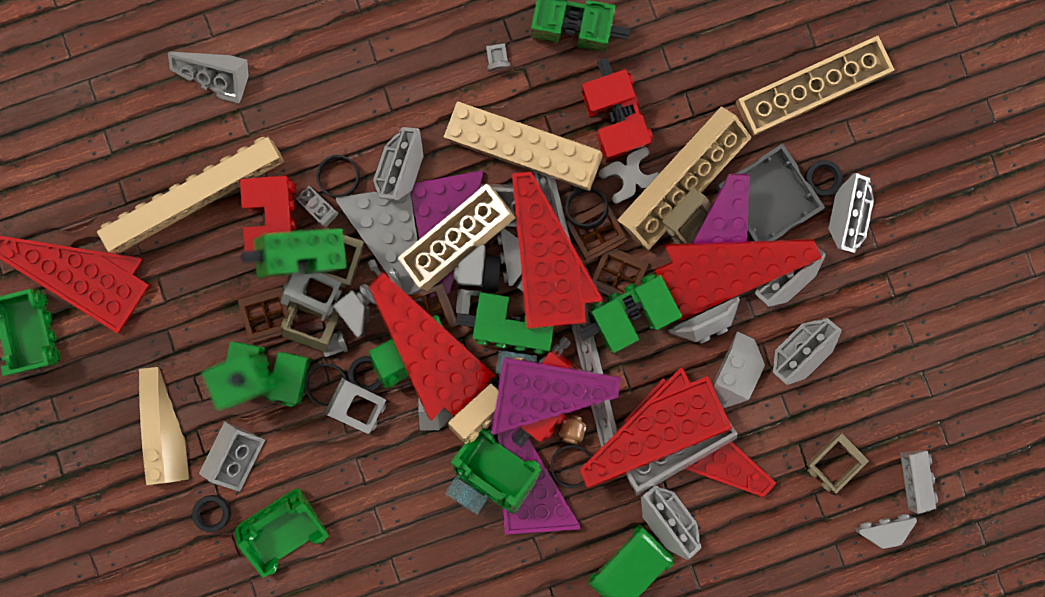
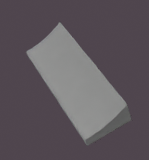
[625,421,737,496]

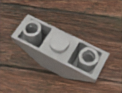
[296,186,339,227]
[497,228,522,287]
[855,514,917,549]

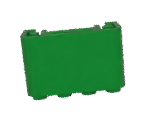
[0,289,61,376]

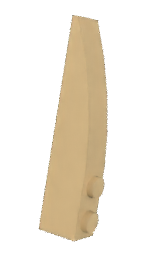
[139,367,190,485]

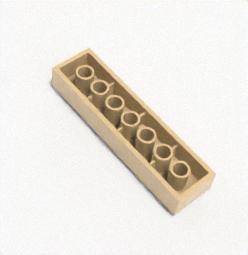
[736,36,894,137]
[444,101,603,191]
[617,107,752,250]

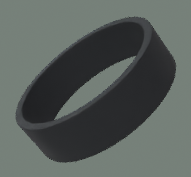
[316,155,360,198]
[565,187,608,230]
[305,364,348,406]
[551,445,591,488]

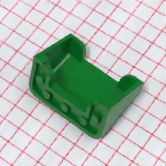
[451,428,542,515]
[235,488,329,578]
[587,524,674,597]

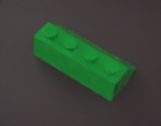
[369,315,444,389]

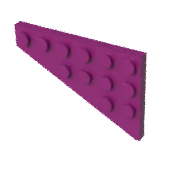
[411,171,483,297]
[693,174,749,243]
[492,357,621,434]
[498,426,580,535]

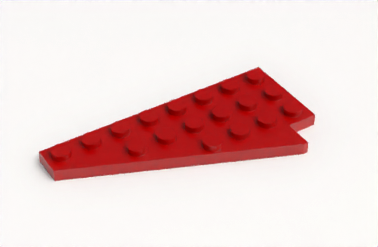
[512,172,602,329]
[0,236,150,334]
[655,239,822,321]
[369,272,495,421]
[580,367,732,489]
[624,378,776,497]

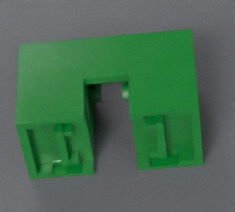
[226,341,312,407]

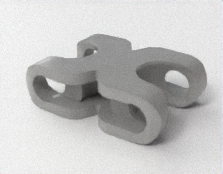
[598,147,660,204]

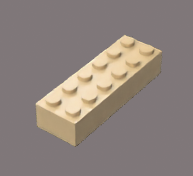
[398,184,516,291]

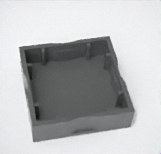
[715,143,825,241]

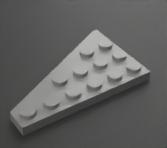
[336,191,427,302]

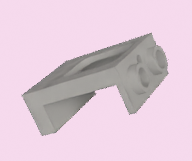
[281,265,342,322]
[325,377,386,434]

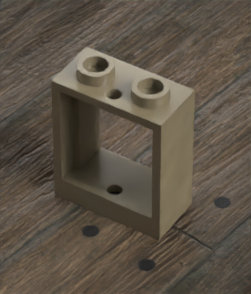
[662,187,712,244]
[321,235,365,288]
[281,302,340,352]
[806,432,869,493]

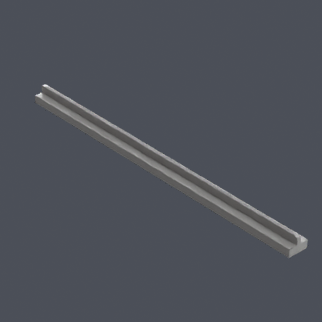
[534,172,617,448]

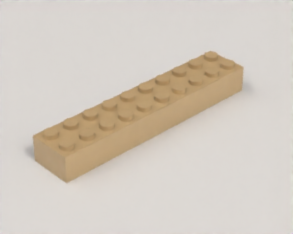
[97,137,285,254]

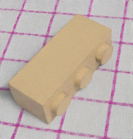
[448,384,498,445]

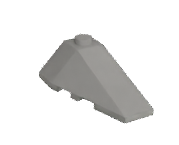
[168,52,249,103]

